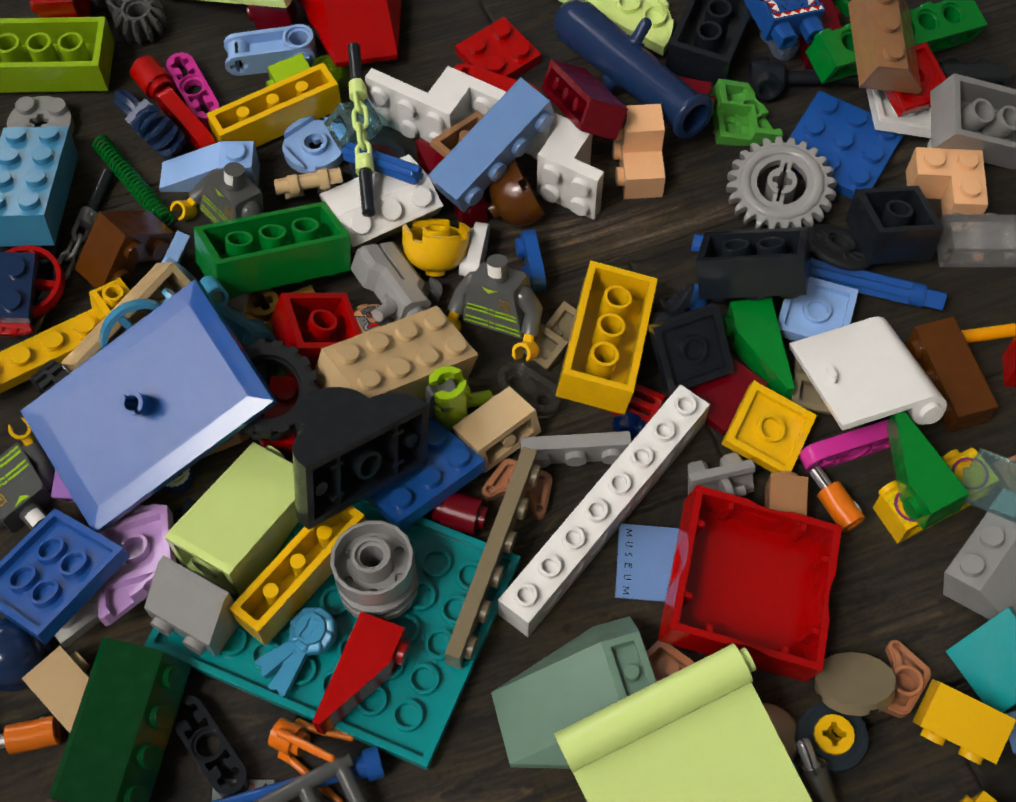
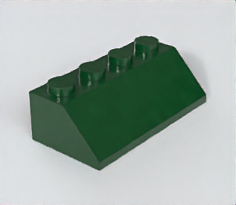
[48,638,192,802]

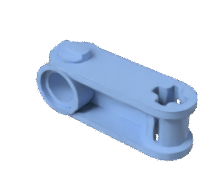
[224,24,318,76]

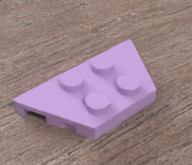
[98,504,176,626]

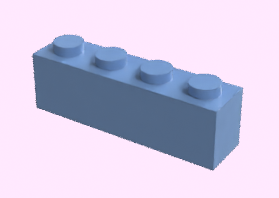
[428,77,555,212]

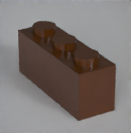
[906,316,999,433]

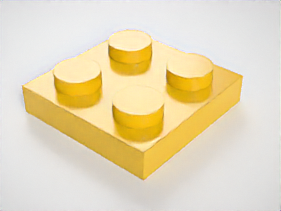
[721,380,817,473]

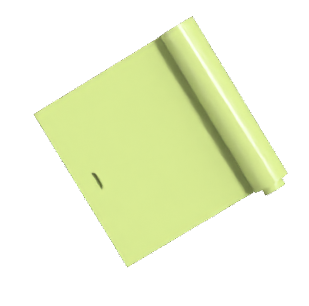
[554,644,812,802]

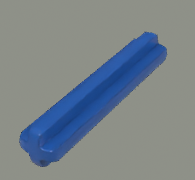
[341,142,424,185]

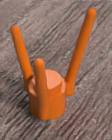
[268,717,354,802]

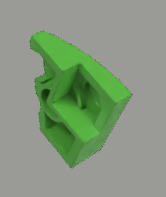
[710,79,783,146]

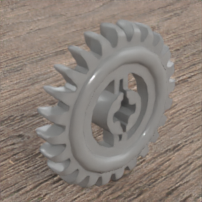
[726,136,837,230]

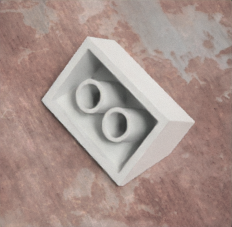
[319,154,443,254]

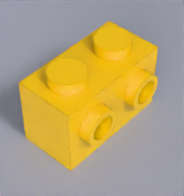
[912,679,1016,765]

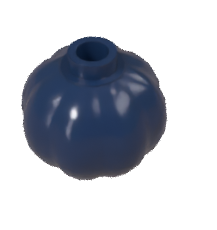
[0,618,51,692]

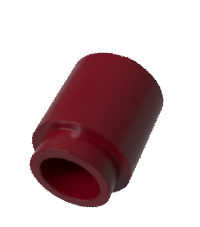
[432,492,489,535]

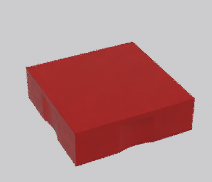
[657,484,842,682]

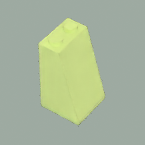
[165,442,299,598]

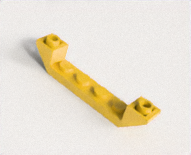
[0,278,130,393]

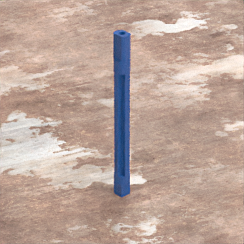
[691,233,948,310]

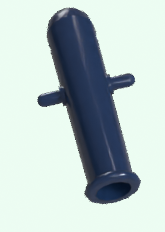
[554,0,713,139]

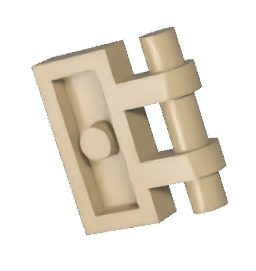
[274,167,343,200]

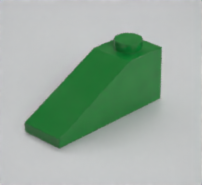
[722,297,795,400]
[887,411,970,530]

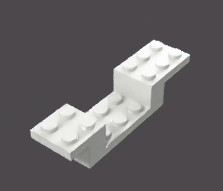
[365,66,604,220]

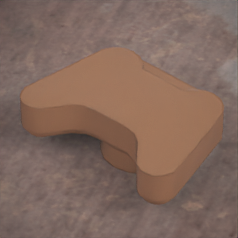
[482,458,552,520]
[878,640,931,718]

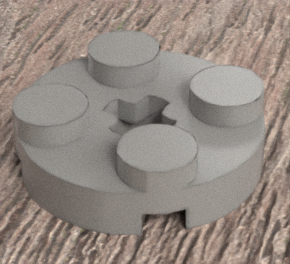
[7,96,75,135]

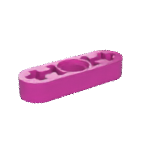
[166,52,220,128]
[799,419,890,473]

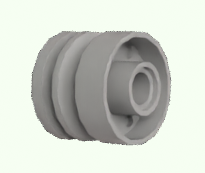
[330,521,418,621]

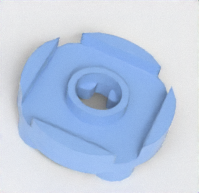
[282,116,347,174]

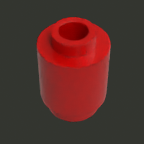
[130,55,175,101]

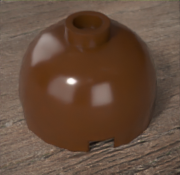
[486,159,547,227]

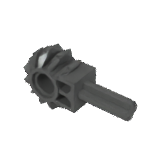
[102,0,167,46]

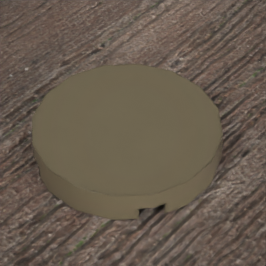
[814,652,896,716]

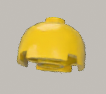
[402,218,470,277]

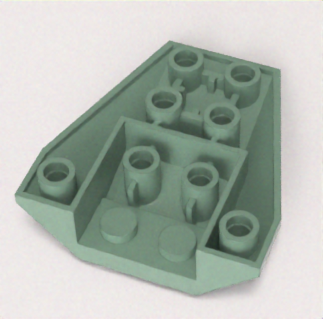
[491,616,656,769]

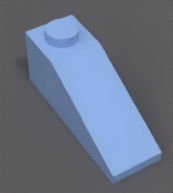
[159,141,260,192]

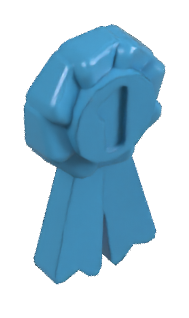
[255,607,337,698]

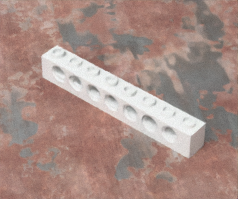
[498,384,710,637]

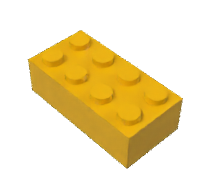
[555,260,658,415]

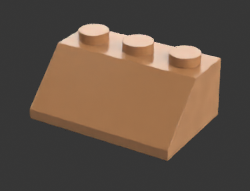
[848,0,922,94]

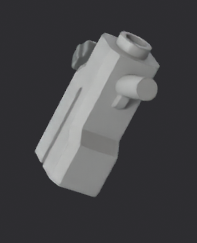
[350,242,443,322]

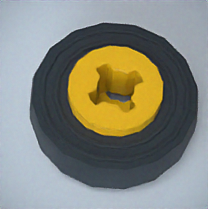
[794,702,869,775]

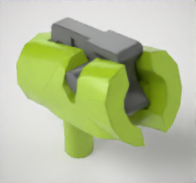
[425,366,493,431]

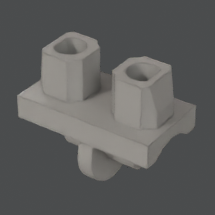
[688,452,755,497]

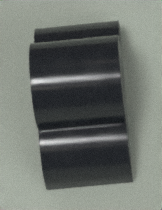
[292,387,429,530]

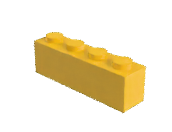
[206,62,342,147]
[229,506,366,647]

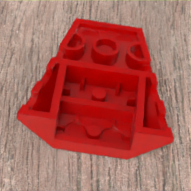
[297,0,401,68]

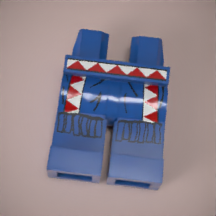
[744,0,825,50]

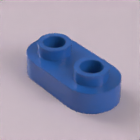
[515,229,546,292]

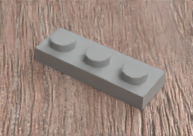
[520,431,631,468]

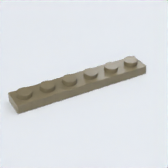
[445,447,541,670]

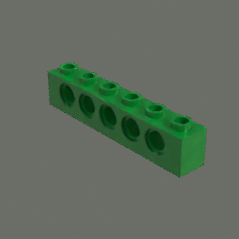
[805,0,988,84]

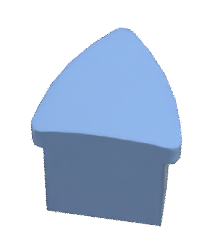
[161,230,197,282]

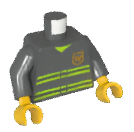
[170,162,264,223]
[447,254,543,362]
[0,417,54,533]

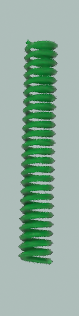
[92,134,175,226]

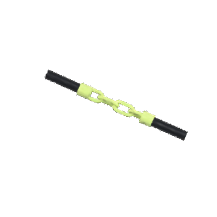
[348,42,376,217]

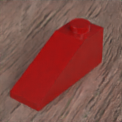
[312,611,410,735]

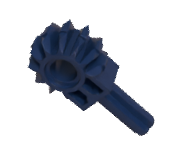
[113,89,187,159]

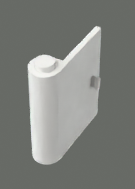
[789,316,947,431]

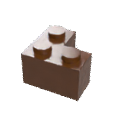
[74,210,174,288]

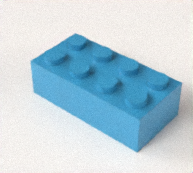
[0,126,79,247]

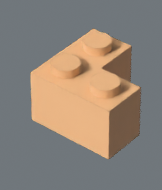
[612,104,666,199]
[906,147,988,228]

